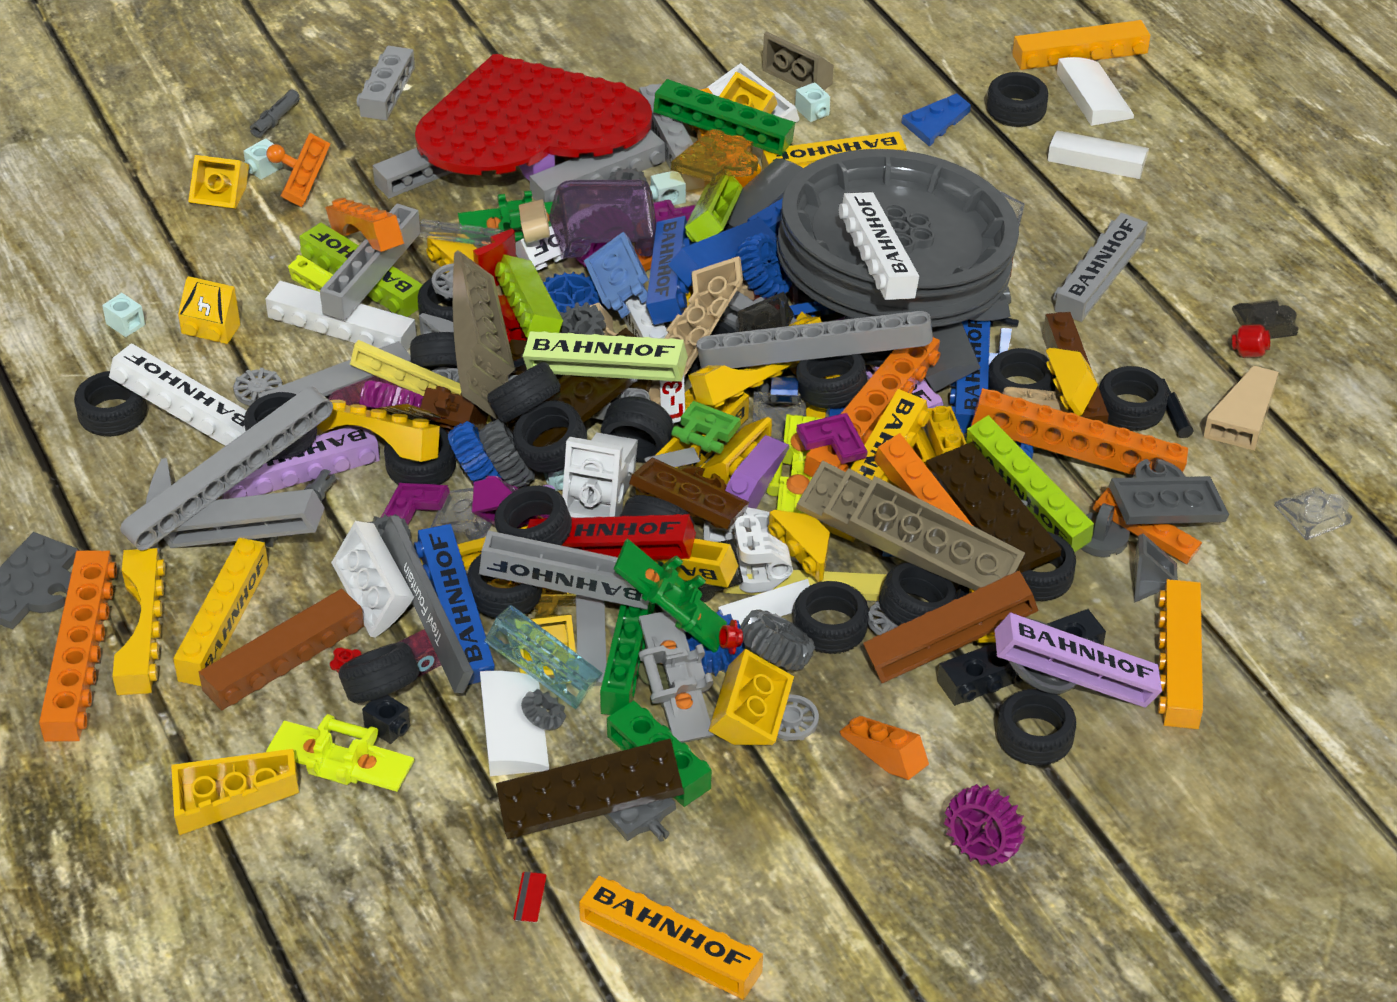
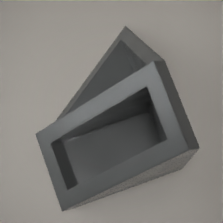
[1134,534,1178,603]

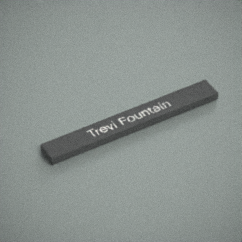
[382,515,473,693]

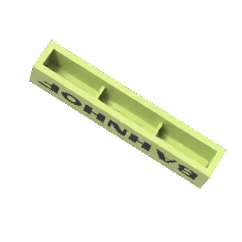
[523,331,688,382]

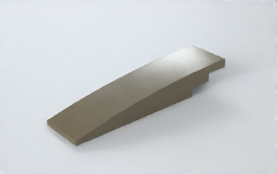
[453,250,515,420]
[796,460,1025,591]

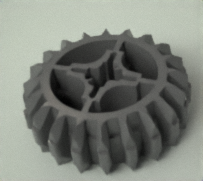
[479,419,535,489]
[740,609,815,671]

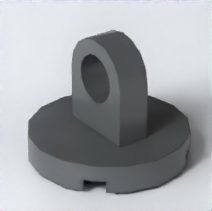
[1081,503,1130,557]

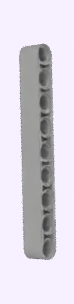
[696,311,933,368]
[120,387,333,550]

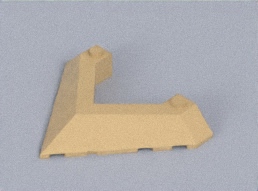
[590,256,743,406]

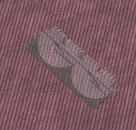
[418,219,504,246]

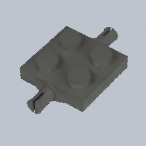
[604,798,676,842]

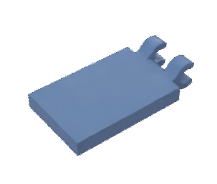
[584,232,649,318]

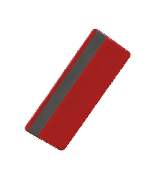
[513,872,547,922]

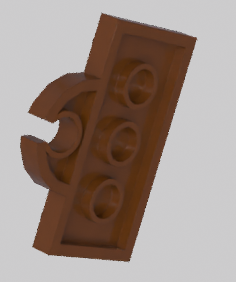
[629,457,749,530]

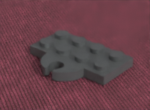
[1109,459,1229,524]
[0,532,79,630]

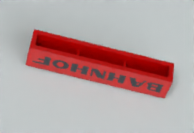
[527,514,696,560]

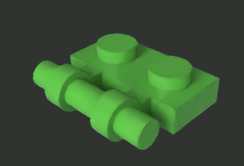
[672,401,741,454]

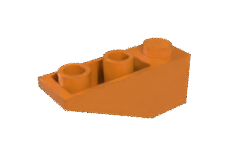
[840,716,929,780]

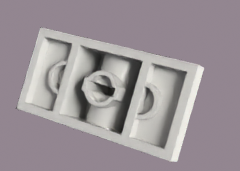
[562,432,638,518]

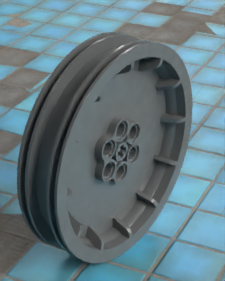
[777,149,1019,327]

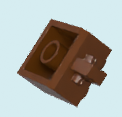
[420,386,489,433]

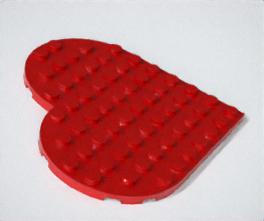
[415,54,652,175]

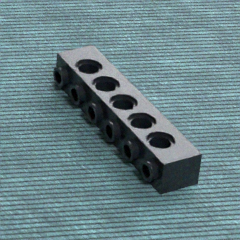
[937,609,1106,706]

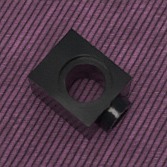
[362,695,410,744]

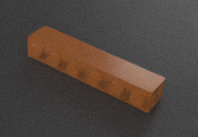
[863,570,1039,683]
[199,588,364,711]

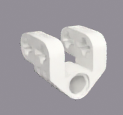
[734,515,793,593]

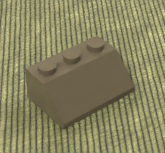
[763,31,834,90]

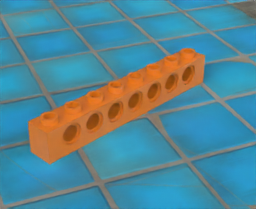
[804,337,941,477]
[971,388,1188,475]
[39,551,117,742]

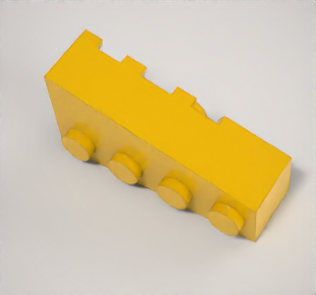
[171,749,299,835]

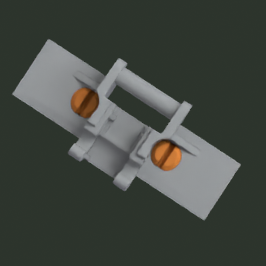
[639,611,714,742]

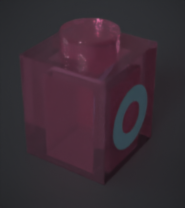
[397,629,441,677]

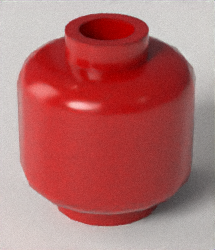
[1232,324,1271,358]

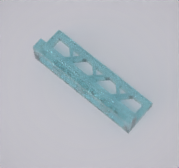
[484,605,603,709]

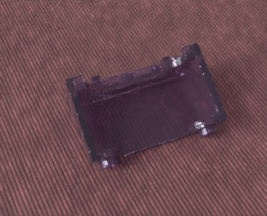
[549,180,657,258]

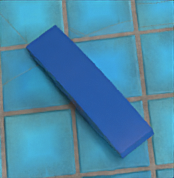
[771,377,798,403]

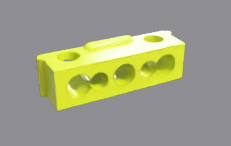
[288,255,333,292]

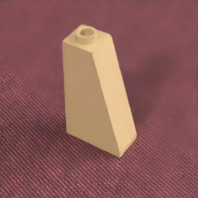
[1203,366,1279,451]

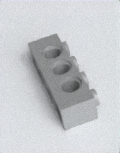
[357,46,415,121]

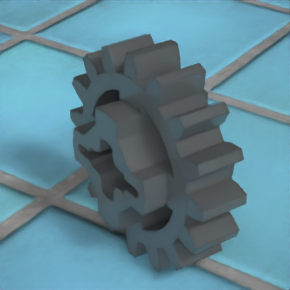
[559,302,606,335]

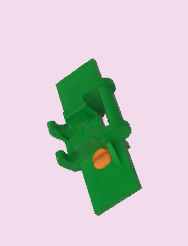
[458,191,576,244]
[614,539,727,653]

